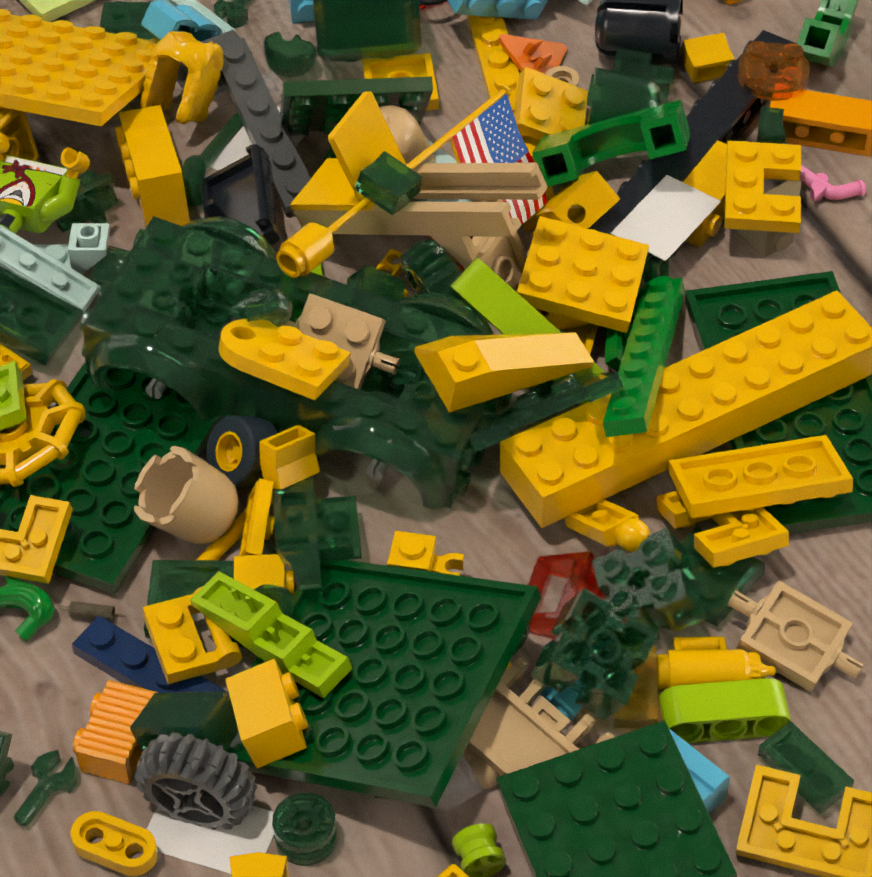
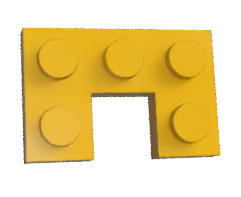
[724,141,801,233]
[656,490,789,568]
[0,495,73,584]
[735,764,872,877]

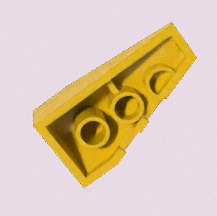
[414,332,594,413]

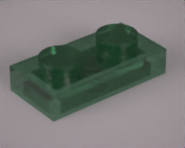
[757,722,854,814]

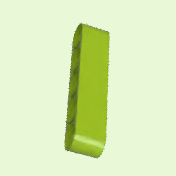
[450,257,615,405]

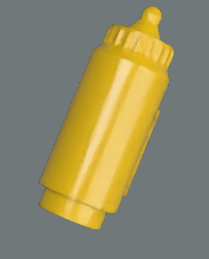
[656,637,776,689]

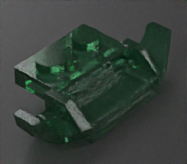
[273,475,362,590]

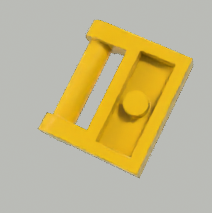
[143,586,243,684]

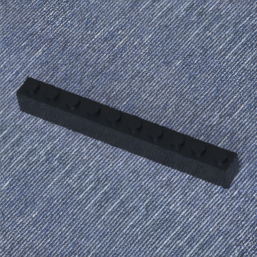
[588,30,798,236]

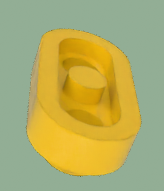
[70,811,158,876]

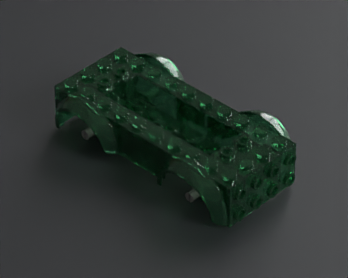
[80,216,513,510]

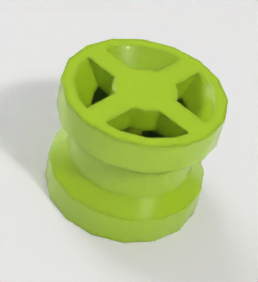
[452,823,507,877]

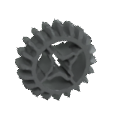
[134,732,257,830]

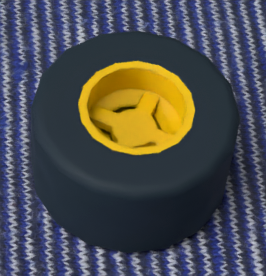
[207,415,278,489]

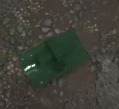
[56,170,118,232]

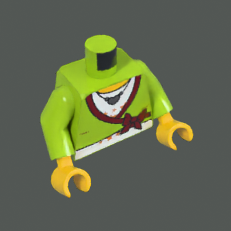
[0,132,90,234]

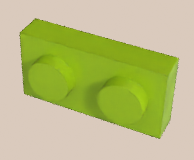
[0,361,27,431]

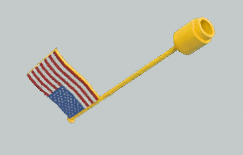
[276,85,548,278]

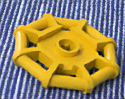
[0,379,86,488]

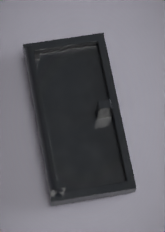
[201,144,280,273]

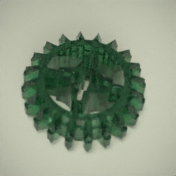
[400,237,483,336]

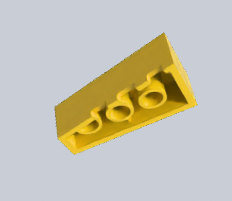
[114,105,192,244]

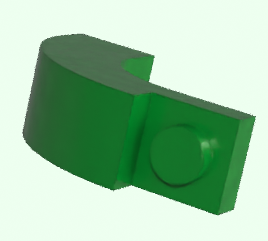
[795,0,859,67]

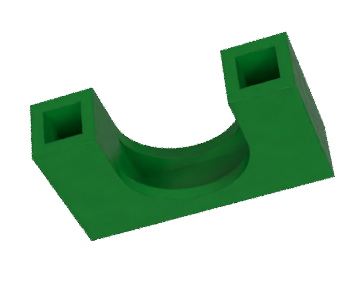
[532,99,690,187]

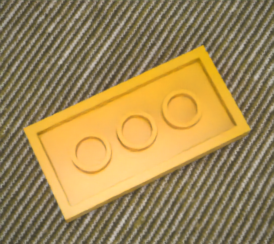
[669,435,853,519]

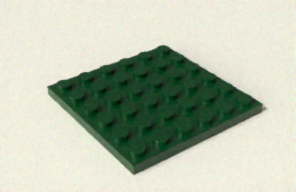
[208,556,542,808]

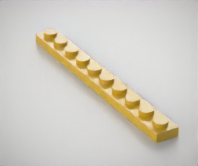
[465,15,554,231]

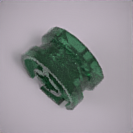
[272,793,337,866]

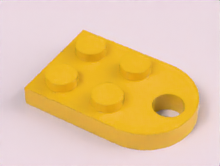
[218,319,351,400]

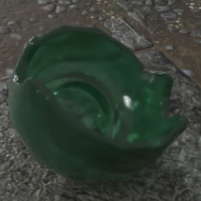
[263,32,317,78]

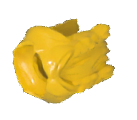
[141,31,223,124]

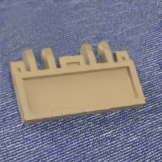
[467,657,615,776]

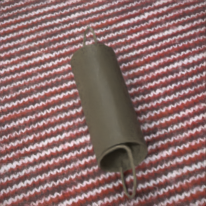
[58,601,127,623]

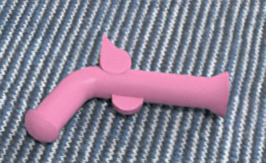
[800,165,867,202]

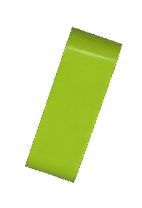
[659,678,792,743]

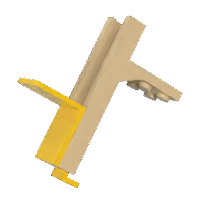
[290,91,548,292]

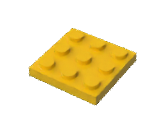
[517,216,649,333]

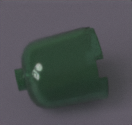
[585,67,662,125]

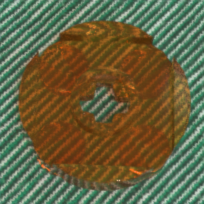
[738,41,810,101]

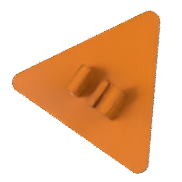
[498,34,568,74]

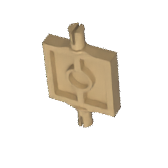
[271,293,400,396]
[727,580,864,692]

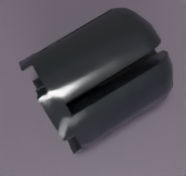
[595,0,683,64]

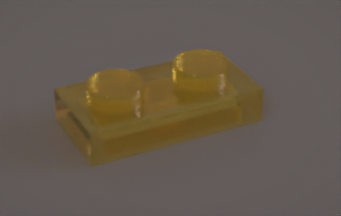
[612,645,658,728]

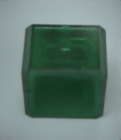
[310,0,422,62]

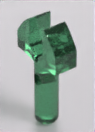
[214,0,251,28]
[14,750,77,827]

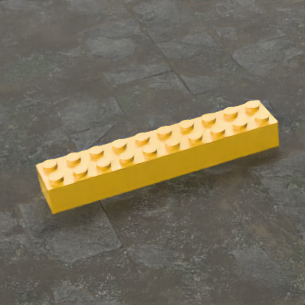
[500,290,872,528]

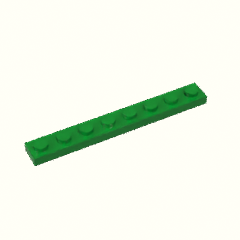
[603,276,685,437]

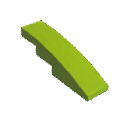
[190,571,353,698]

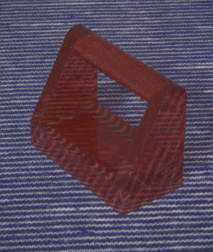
[525,551,609,644]

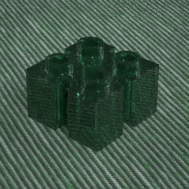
[592,527,707,652]
[530,588,658,720]

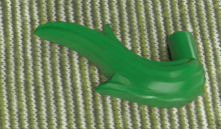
[0,576,55,642]

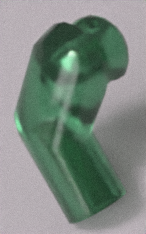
[181,155,207,207]

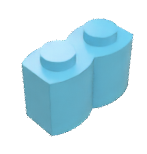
[141,0,222,42]

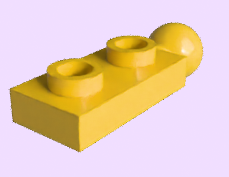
[564,499,650,552]

